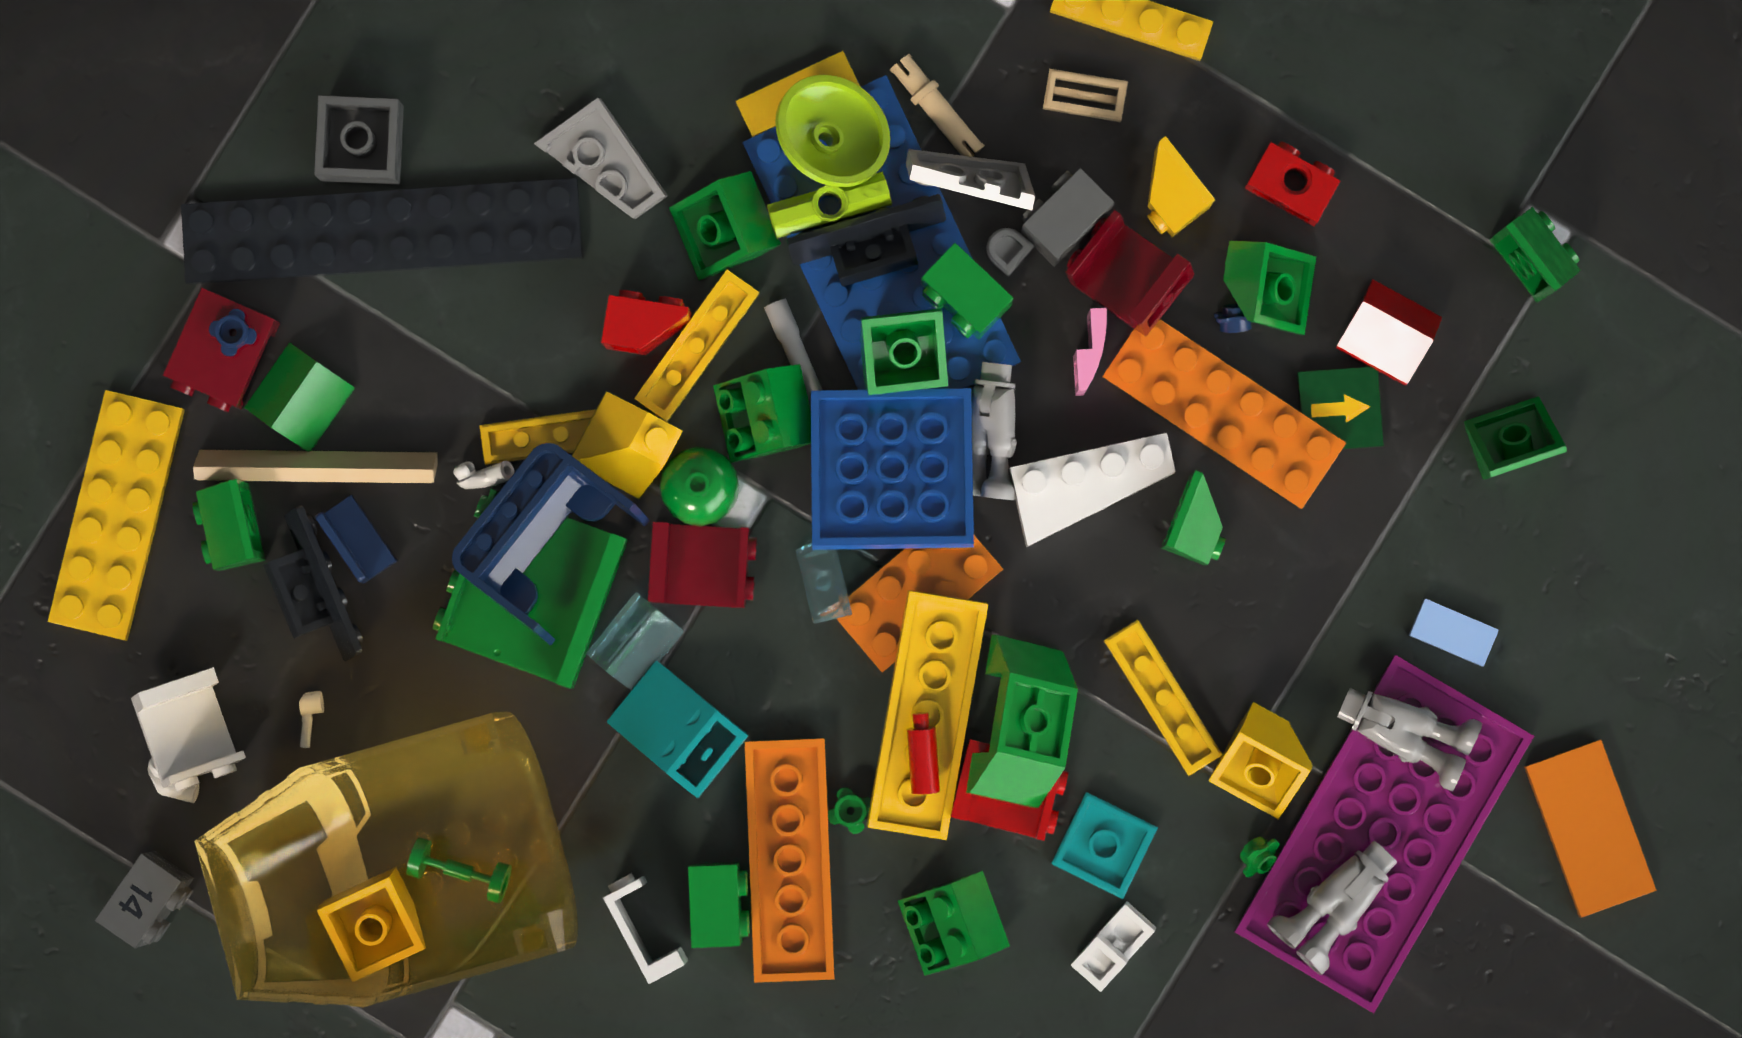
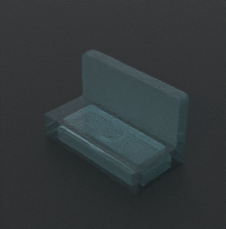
[586,592,683,691]

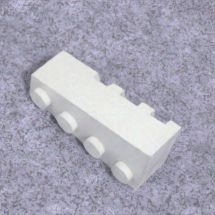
[1009,433,1176,547]

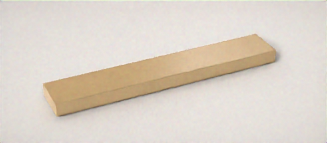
[193,450,438,483]

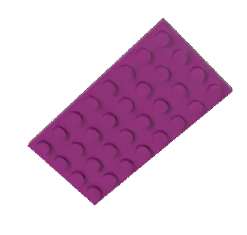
[1234,655,1534,1013]

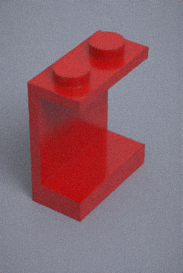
[950,739,1069,841]

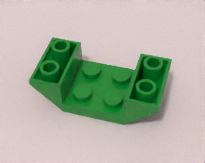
[966,634,1078,808]

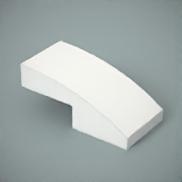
[1071,901,1157,992]

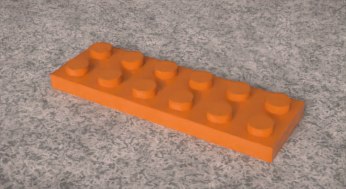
[1102,319,1346,509]
[745,738,835,983]

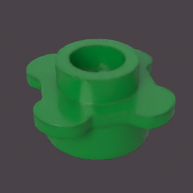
[828,787,871,834]
[1240,837,1280,877]

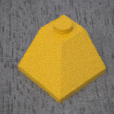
[1147,136,1215,237]
[572,391,683,499]
[1209,702,1313,820]

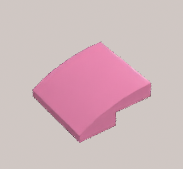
[1073,308,1107,396]

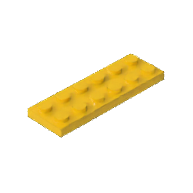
[48,390,185,641]
[867,590,988,840]

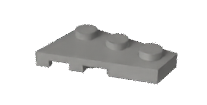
[906,149,1035,210]

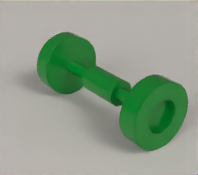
[406,837,512,904]

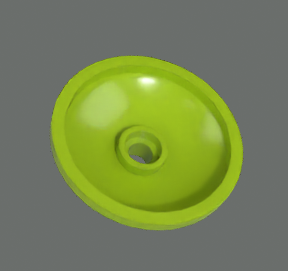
[775,75,890,187]

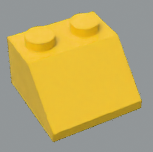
[317,867,426,982]

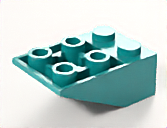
[607,660,749,798]

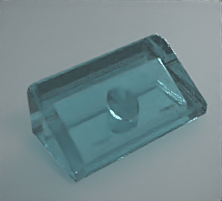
[796,542,852,624]

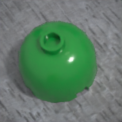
[659,446,740,526]

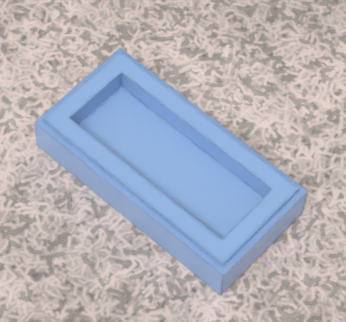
[1408,599,1499,667]

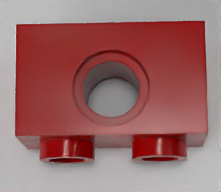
[1245,141,1340,227]

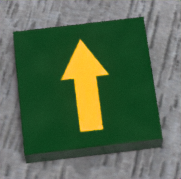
[1297,367,1384,449]

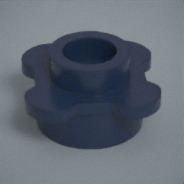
[1214,303,1252,333]
[209,309,257,356]

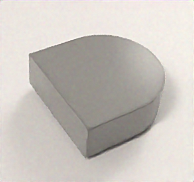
[986,228,1035,277]

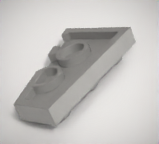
[534,98,668,219]

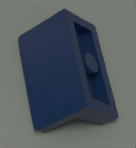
[314,495,397,583]

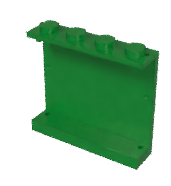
[432,489,629,689]

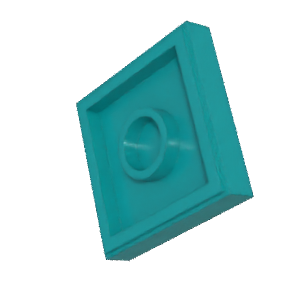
[1051,792,1158,899]

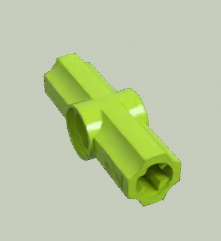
[767,171,892,239]

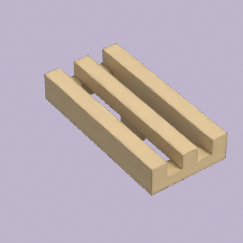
[1043,68,1128,122]

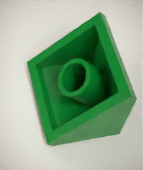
[244,342,355,452]
[1464,396,1567,480]

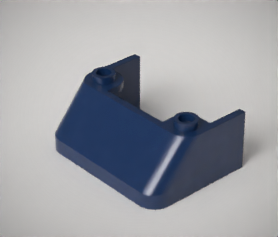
[452,443,650,646]

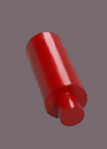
[907,712,940,794]

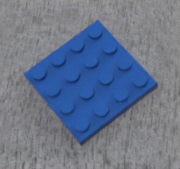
[811,388,974,550]

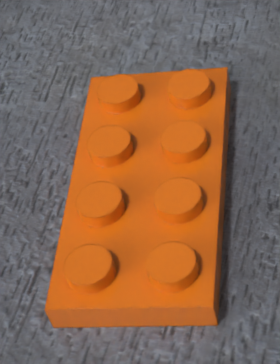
[831,535,1003,673]

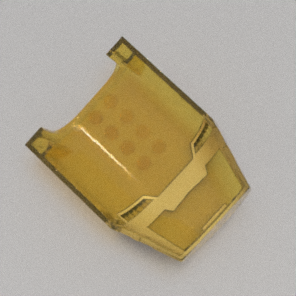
[195,712,578,1007]

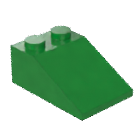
[1489,207,1581,303]

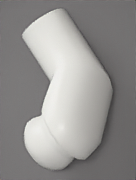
[453,461,515,489]

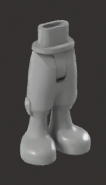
[971,362,1017,500]
[1337,688,1483,791]
[1267,841,1397,975]

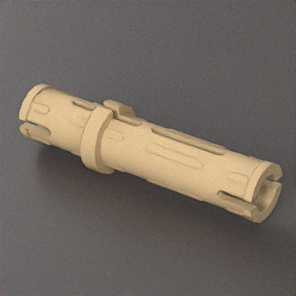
[890,54,985,157]

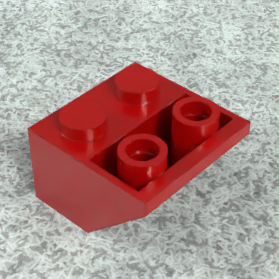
[601,290,692,355]

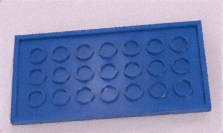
[742,75,1021,390]

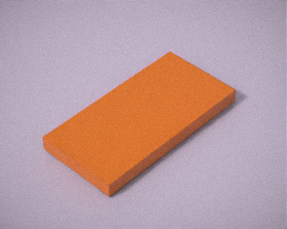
[1524,739,1657,918]

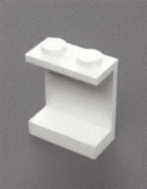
[131,667,246,791]
[603,873,688,984]

